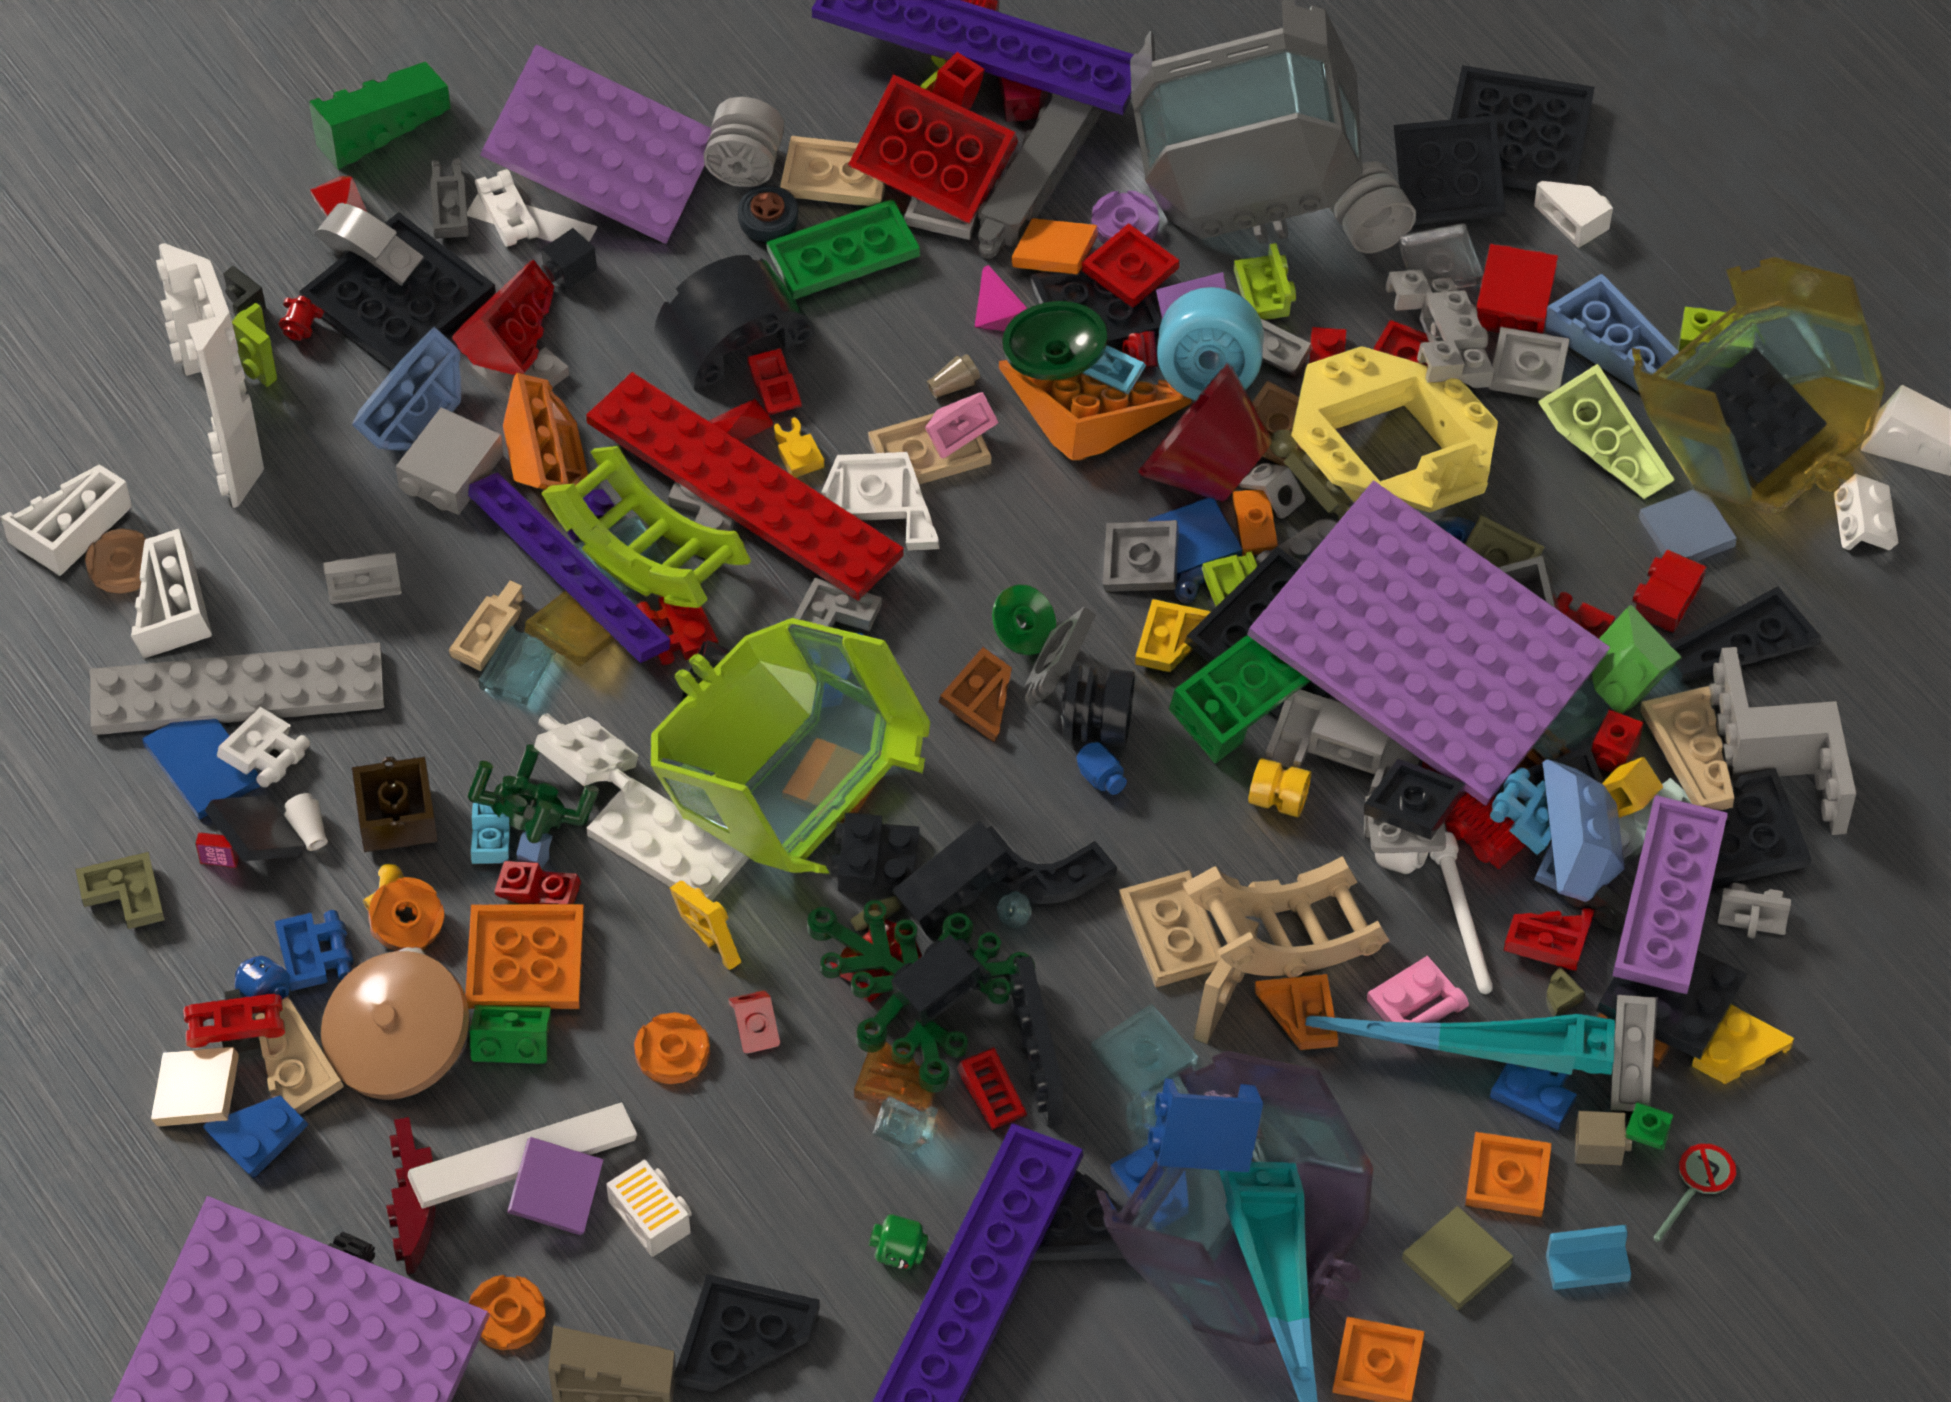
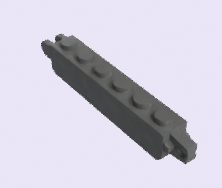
[977,93,1102,259]

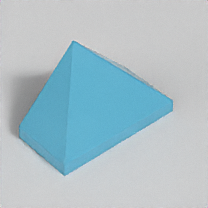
[1083,346,1146,395]

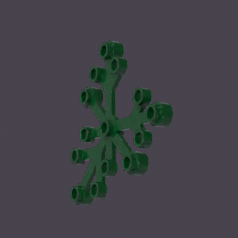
[807,900,1035,1092]

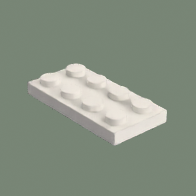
[587,778,749,901]

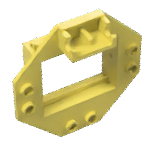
[1291,346,1498,513]

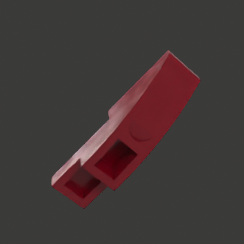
[386,1117,436,1275]

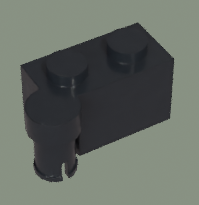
[891,935,991,1027]

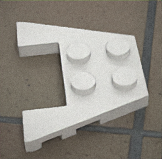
[821,452,940,551]

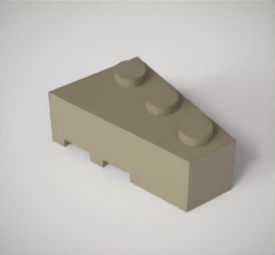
[548,1326,676,1402]

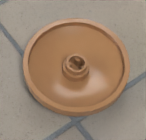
[321,951,469,1100]

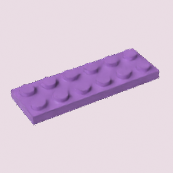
[1612,795,1728,994]

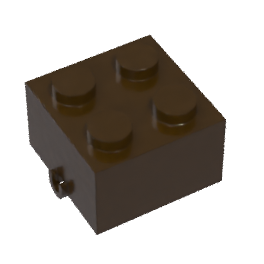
[352,756,438,853]

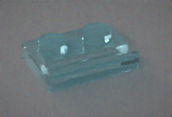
[479,626,558,706]

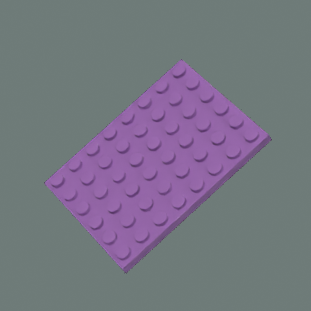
[1247,480,1610,806]
[111,1196,490,1402]

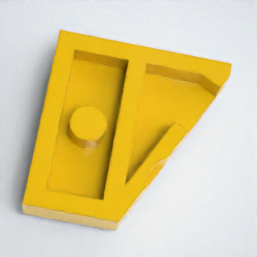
[1135,599,1211,672]
[669,880,742,970]

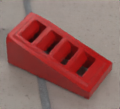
[957,1047,1027,1131]

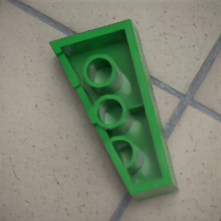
[309,61,451,170]

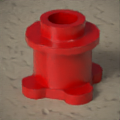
[279,296,324,341]

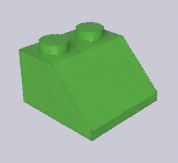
[1592,605,1681,714]

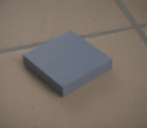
[1639,486,1737,562]

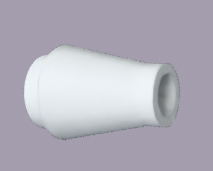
[284,793,328,851]

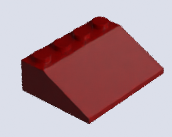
[848,74,1018,224]

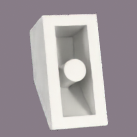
[1534,181,1613,248]

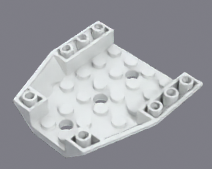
[156,243,264,508]

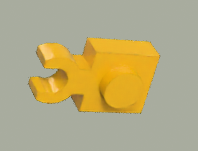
[774,418,824,477]

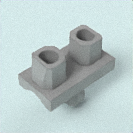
[1718,883,1791,938]

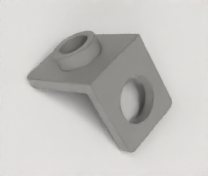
[1239,463,1305,519]

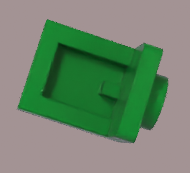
[1625,1102,1673,1150]

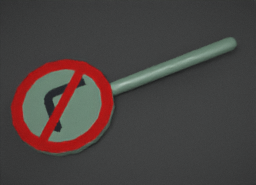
[1654,1143,1736,1242]

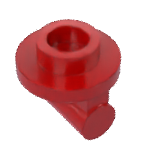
[1122,331,1158,368]

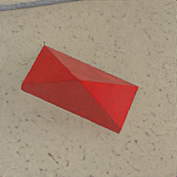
[310,176,368,217]
[709,398,773,442]

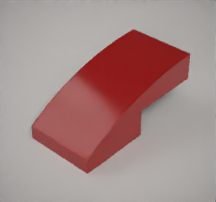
[747,348,802,415]

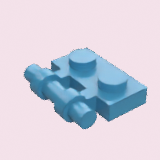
[1490,768,1551,855]

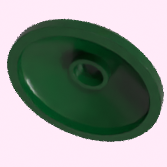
[1002,301,1107,381]

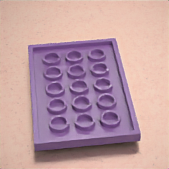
[480,44,711,244]

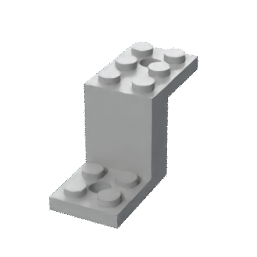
[1709,647,1856,835]

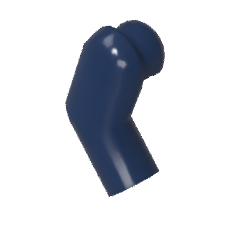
[1175,565,1206,604]

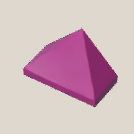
[975,265,1028,331]

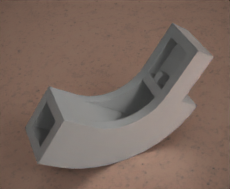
[314,203,424,286]

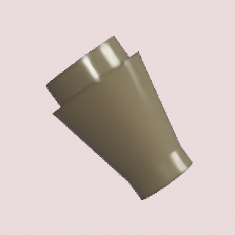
[926,354,980,399]

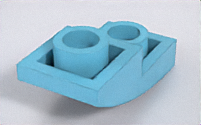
[471,803,511,864]

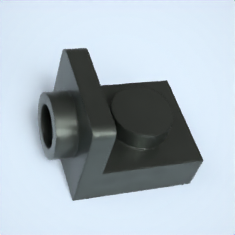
[223,265,266,317]

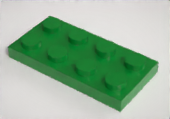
[767,199,920,299]

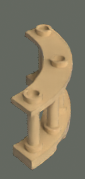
[1183,856,1389,978]

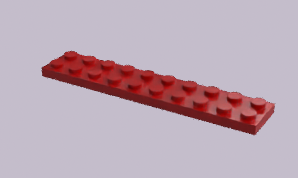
[586,372,904,601]

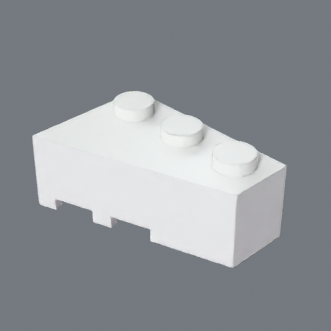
[1860,385,1951,476]
[1,464,132,576]
[131,528,212,659]

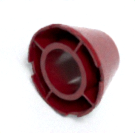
[1137,363,1273,502]

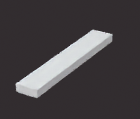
[408,1102,637,1209]

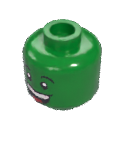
[868,1214,928,1270]

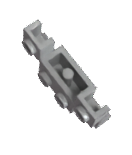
[1386,269,1495,388]
[1265,689,1421,796]

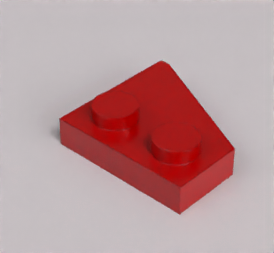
[1503,908,1595,971]

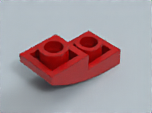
[494,861,581,904]

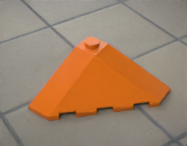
[999,360,1192,460]

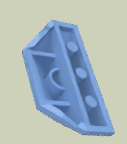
[352,327,461,451]
[1543,759,1625,902]

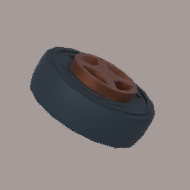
[738,186,798,242]

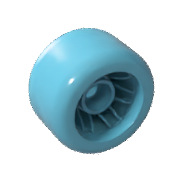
[1157,287,1264,400]

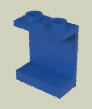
[1148,1078,1263,1172]

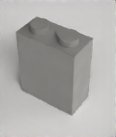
[396,407,503,515]

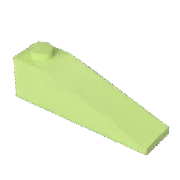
[1538,364,1675,500]

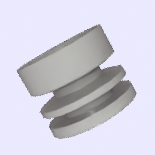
[704,97,784,187]
[1330,161,1416,253]

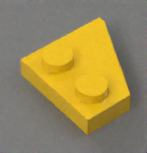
[1692,1005,1794,1084]

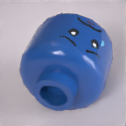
[234,955,290,999]

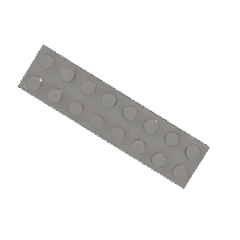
[90,642,385,735]

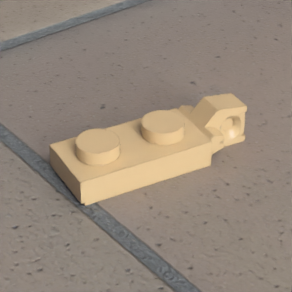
[449,580,524,671]

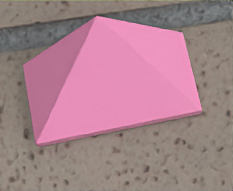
[925,392,999,459]

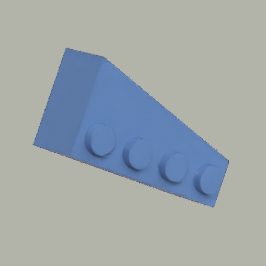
[1545,274,1690,405]

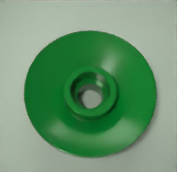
[992,584,1056,655]

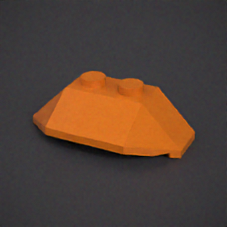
[503,373,588,490]

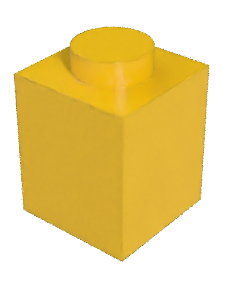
[1602,757,1663,818]

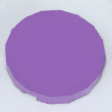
[1091,190,1159,244]

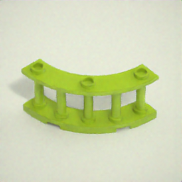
[542,446,751,608]

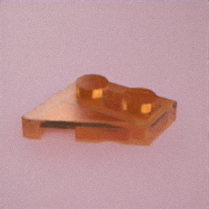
[854,1031,936,1117]

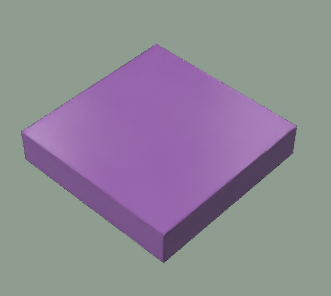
[507,1137,603,1235]

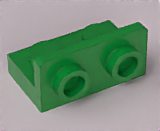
[470,1005,551,1064]

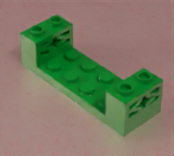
[1168,635,1311,764]

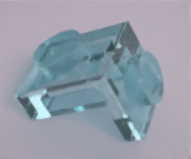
[872,1096,938,1153]

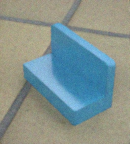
[1546,1225,1631,1290]

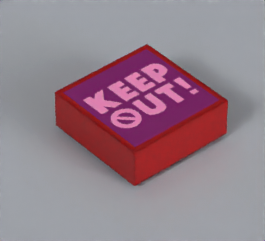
[195,832,239,868]

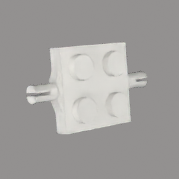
[534,713,639,793]

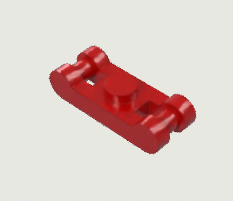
[183,994,285,1048]

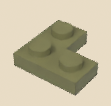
[75,852,165,929]

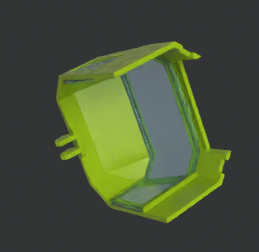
[651,618,931,874]

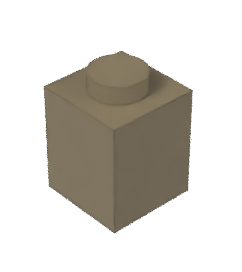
[1575,1111,1632,1166]

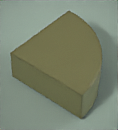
[850,896,901,931]
[1546,967,1585,1017]

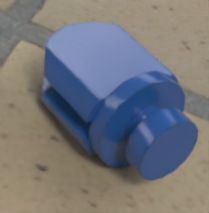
[1077,742,1127,795]

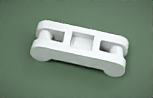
[475,169,539,247]

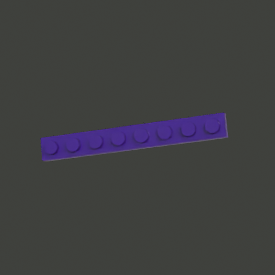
[468,472,670,663]

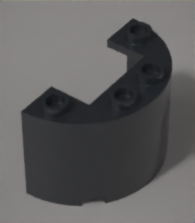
[654,255,816,390]

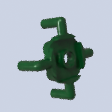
[468,744,599,844]

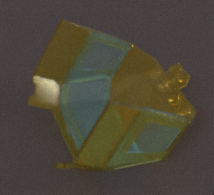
[1632,257,1885,515]

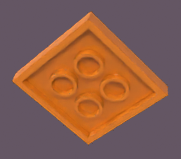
[465,904,584,1009]

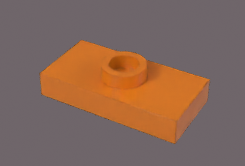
[1232,490,1278,556]

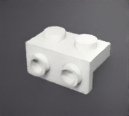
[1834,474,1898,550]

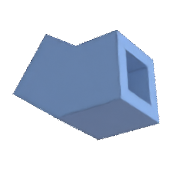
[516,832,552,869]

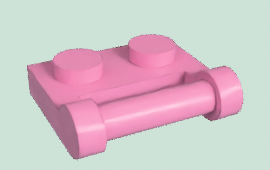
[1367,956,1469,1023]

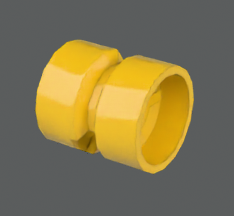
[1248,758,1312,818]

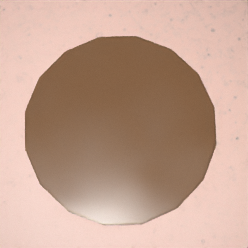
[85,528,147,594]

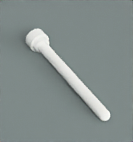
[1429,832,1493,995]

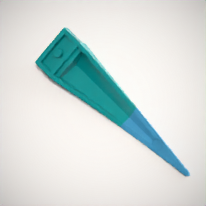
[1305,1014,1615,1075]
[1219,1161,1318,1402]

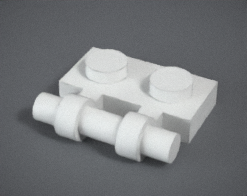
[217,707,310,788]

